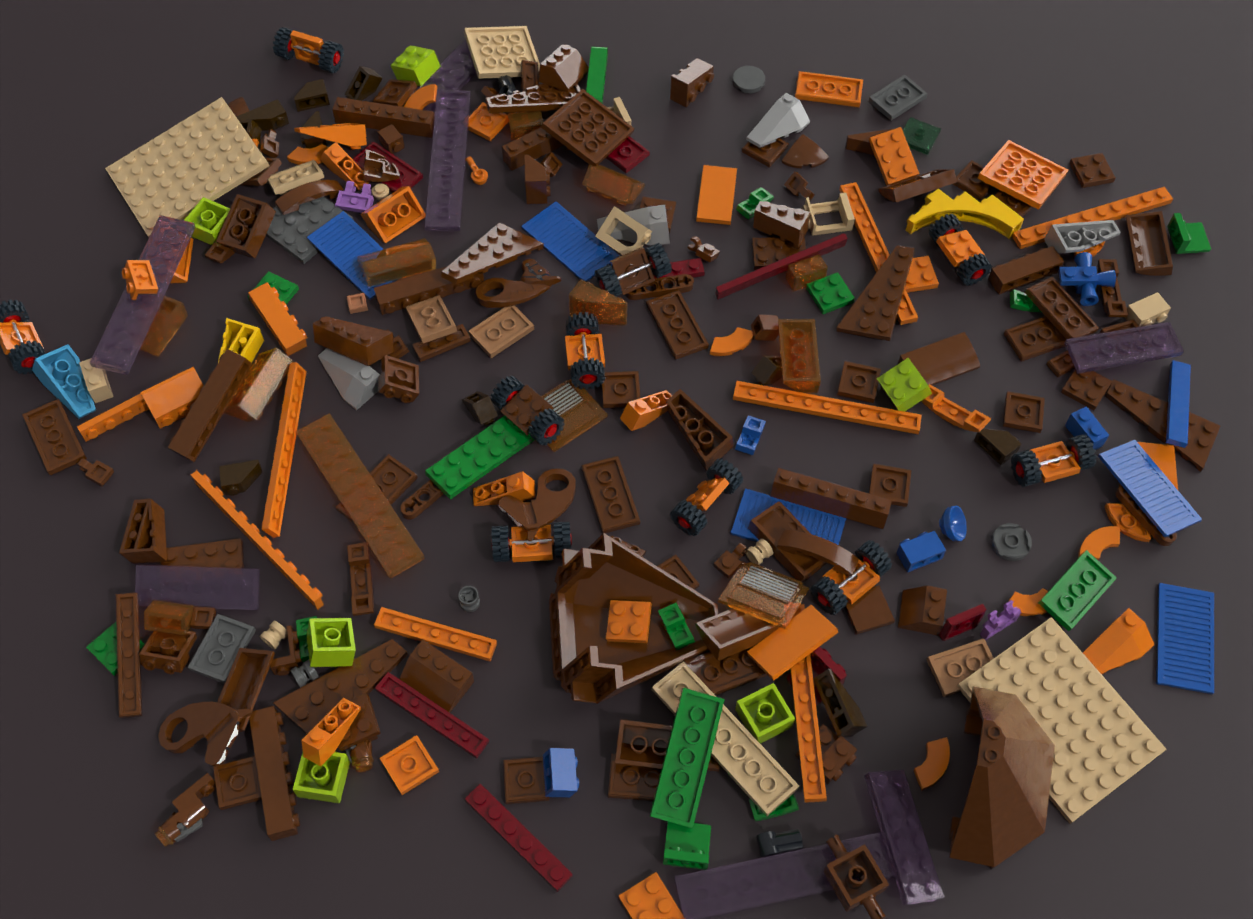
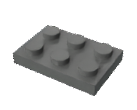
[868,75,928,121]
[188,614,256,684]

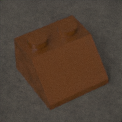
[525,155,551,204]
[898,586,947,636]

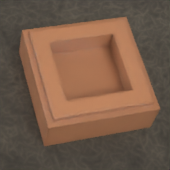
[347,293,368,314]

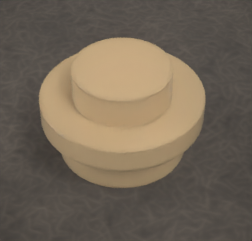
[372,184,389,200]

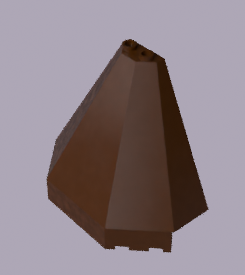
[549,533,719,704]
[949,686,1055,870]

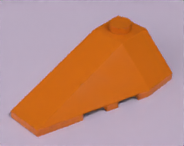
[294,123,367,149]
[1083,608,1155,674]

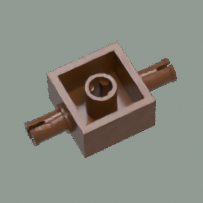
[823,835,889,919]

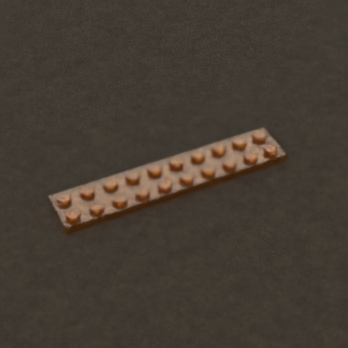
[296,413,425,579]

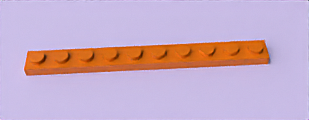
[839,182,918,325]
[1012,186,1173,249]
[262,362,307,538]
[733,381,922,434]
[191,470,324,610]
[784,604,827,803]

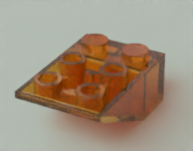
[569,279,627,325]
[127,293,188,357]

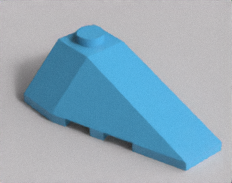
[32,344,96,419]

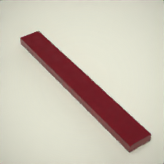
[715,233,848,299]

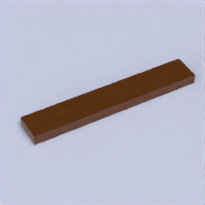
[116,592,142,718]

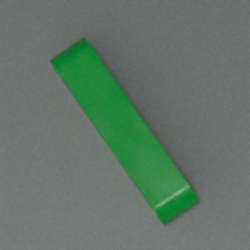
[586,46,608,104]

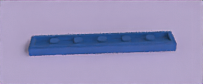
[1166,360,1191,448]

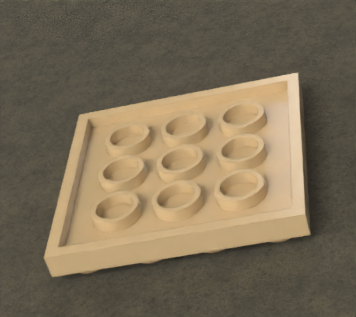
[464,26,540,79]

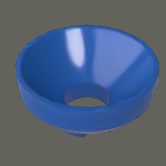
[939,505,967,541]

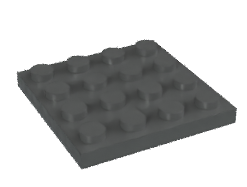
[266,197,354,264]

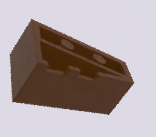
[670,58,714,108]
[753,201,810,248]
[119,499,167,564]

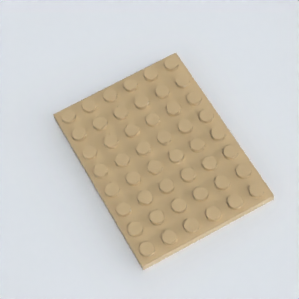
[105,97,270,238]
[957,617,1167,824]

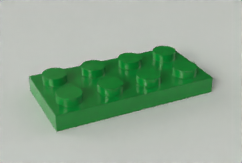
[1038,550,1117,631]

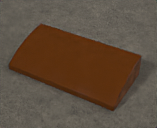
[878,169,957,202]
[1126,211,1173,276]
[898,332,980,385]
[748,501,827,584]
[696,597,787,661]
[218,648,275,732]

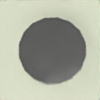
[733,66,765,93]
[991,523,1032,561]

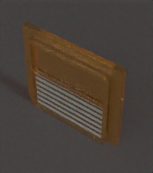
[541,379,608,452]
[718,562,809,629]

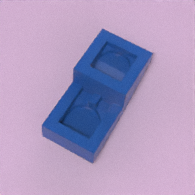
[735,415,766,455]

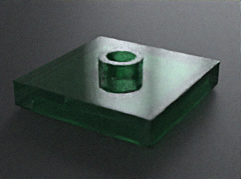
[903,117,941,155]

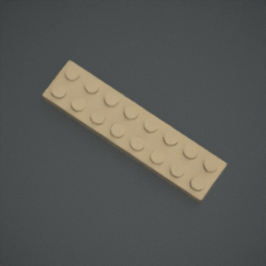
[652,661,799,816]

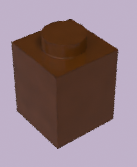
[378,124,405,154]
[751,314,782,341]

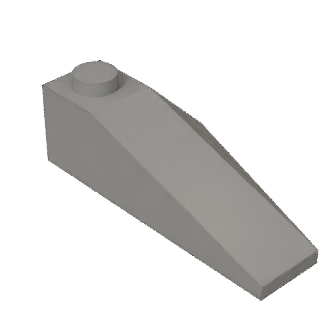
[746,93,810,147]
[597,205,670,246]
[1044,220,1121,253]
[318,348,380,411]

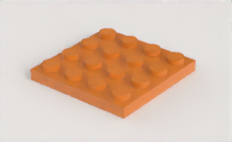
[978,140,1068,210]

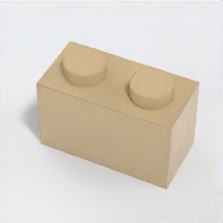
[1125,292,1171,329]
[79,356,114,403]

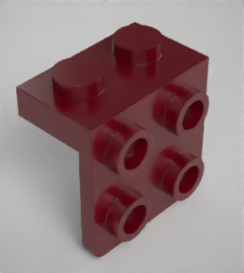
[787,647,847,707]

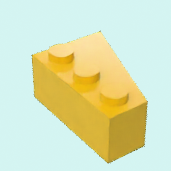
[218,318,264,363]

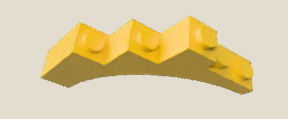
[906,188,1024,239]

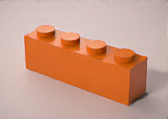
[248,282,308,356]

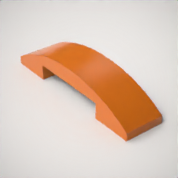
[921,384,991,432]

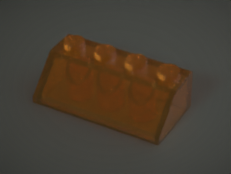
[357,238,436,287]
[778,319,821,393]
[224,348,294,422]

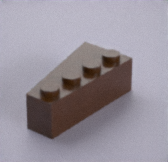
[313,316,394,366]
[666,389,733,471]

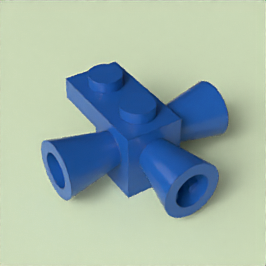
[1058,252,1116,306]

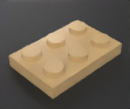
[267,160,325,195]

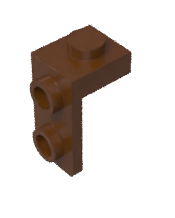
[270,625,302,676]

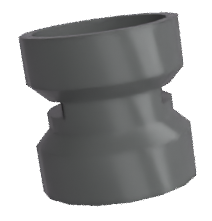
[458,586,480,612]
[291,660,319,688]

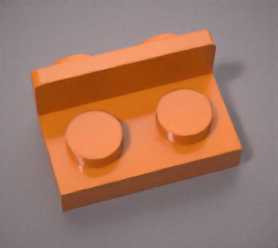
[122,260,158,300]

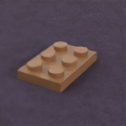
[406,295,457,343]
[469,305,534,358]
[926,639,994,697]

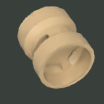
[745,539,773,566]
[259,621,288,650]

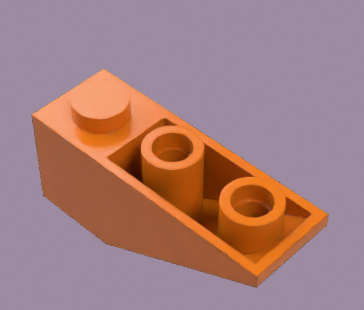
[320,142,371,191]
[620,390,672,431]
[473,471,536,506]
[301,698,361,766]

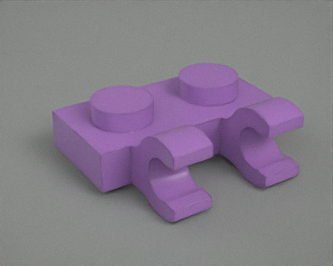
[335,181,374,213]
[980,600,1021,640]

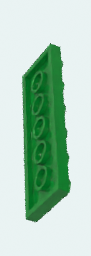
[425,416,535,500]
[649,688,725,828]

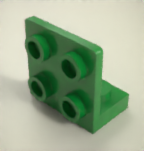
[1167,213,1211,254]
[663,822,711,870]

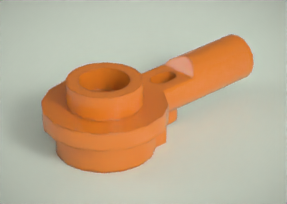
[466,156,488,185]

